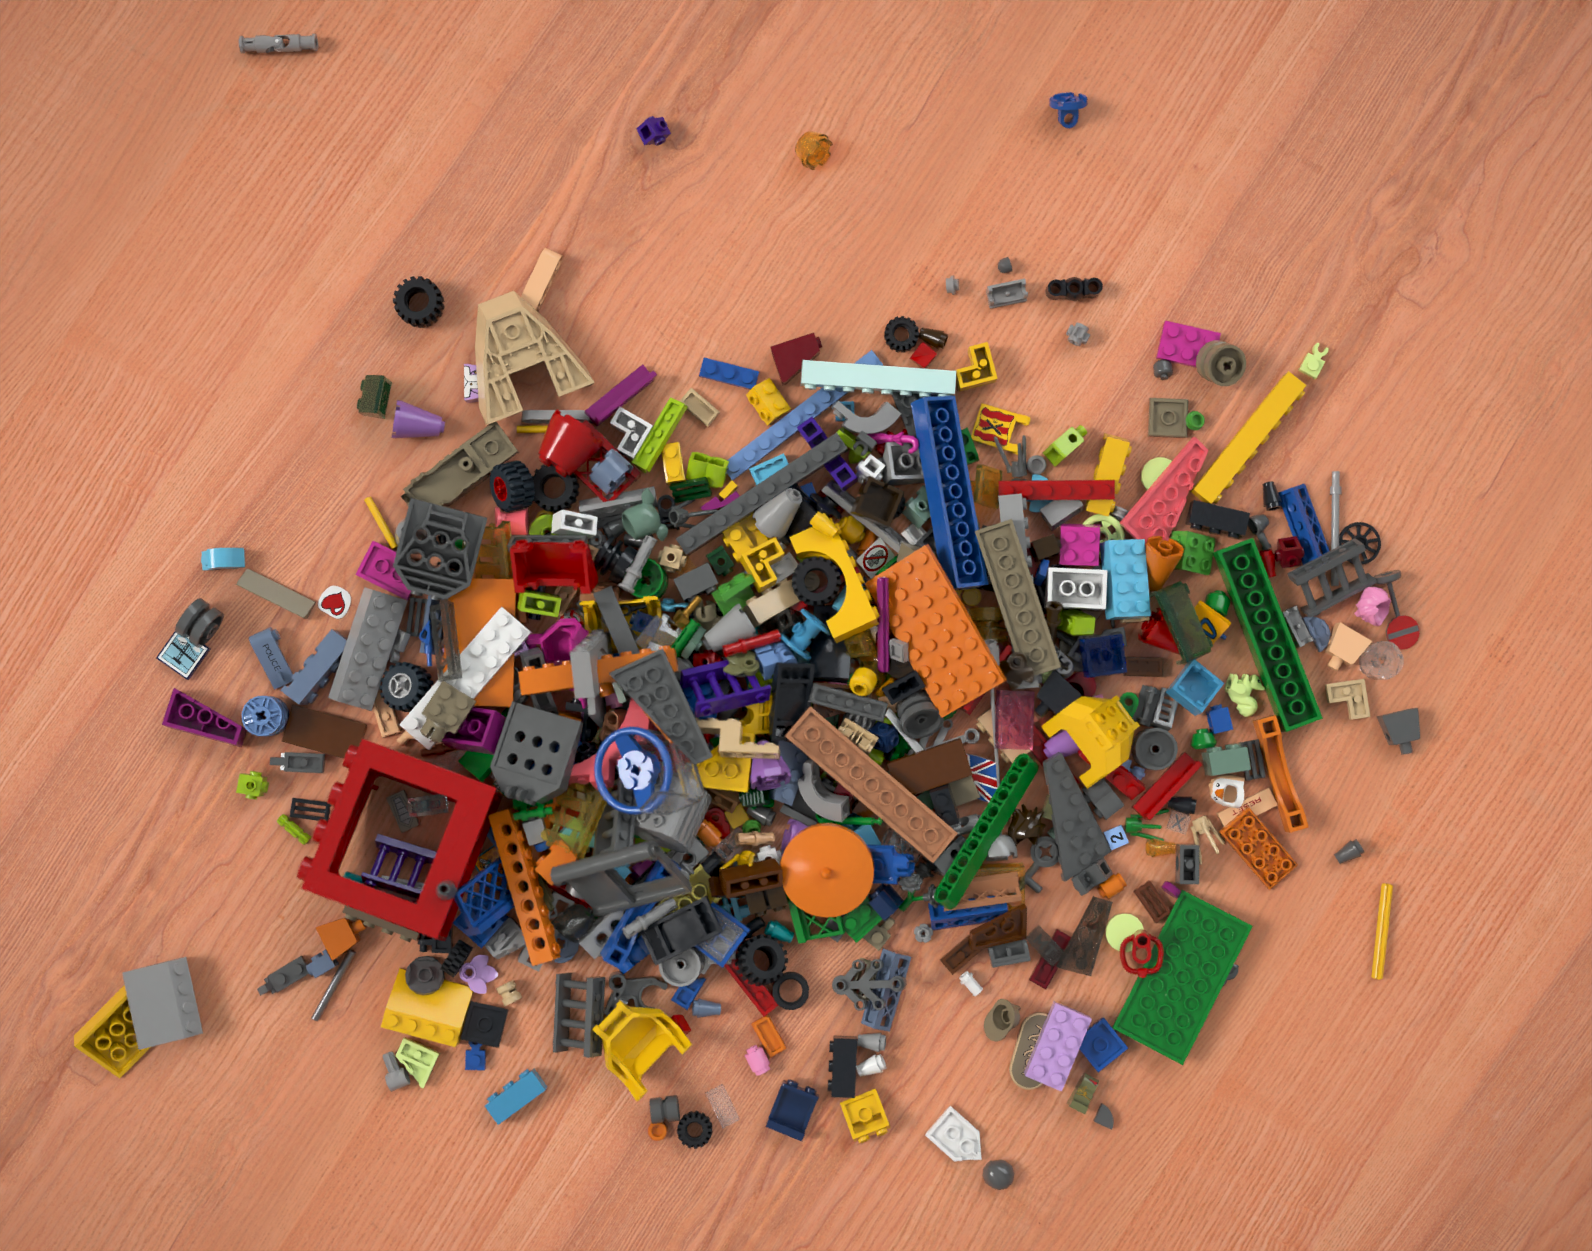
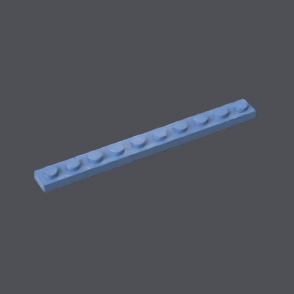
[727,350,883,481]

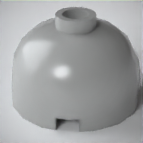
[986,832,1018,861]

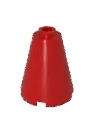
[1138,608,1193,656]

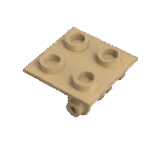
[838,718,879,756]

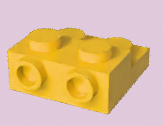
[722,513,772,563]
[840,1089,891,1144]

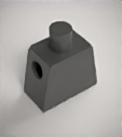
[1377,708,1420,755]
[922,835,966,876]

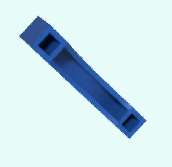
[600,859,681,969]

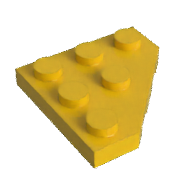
[690,732,755,793]

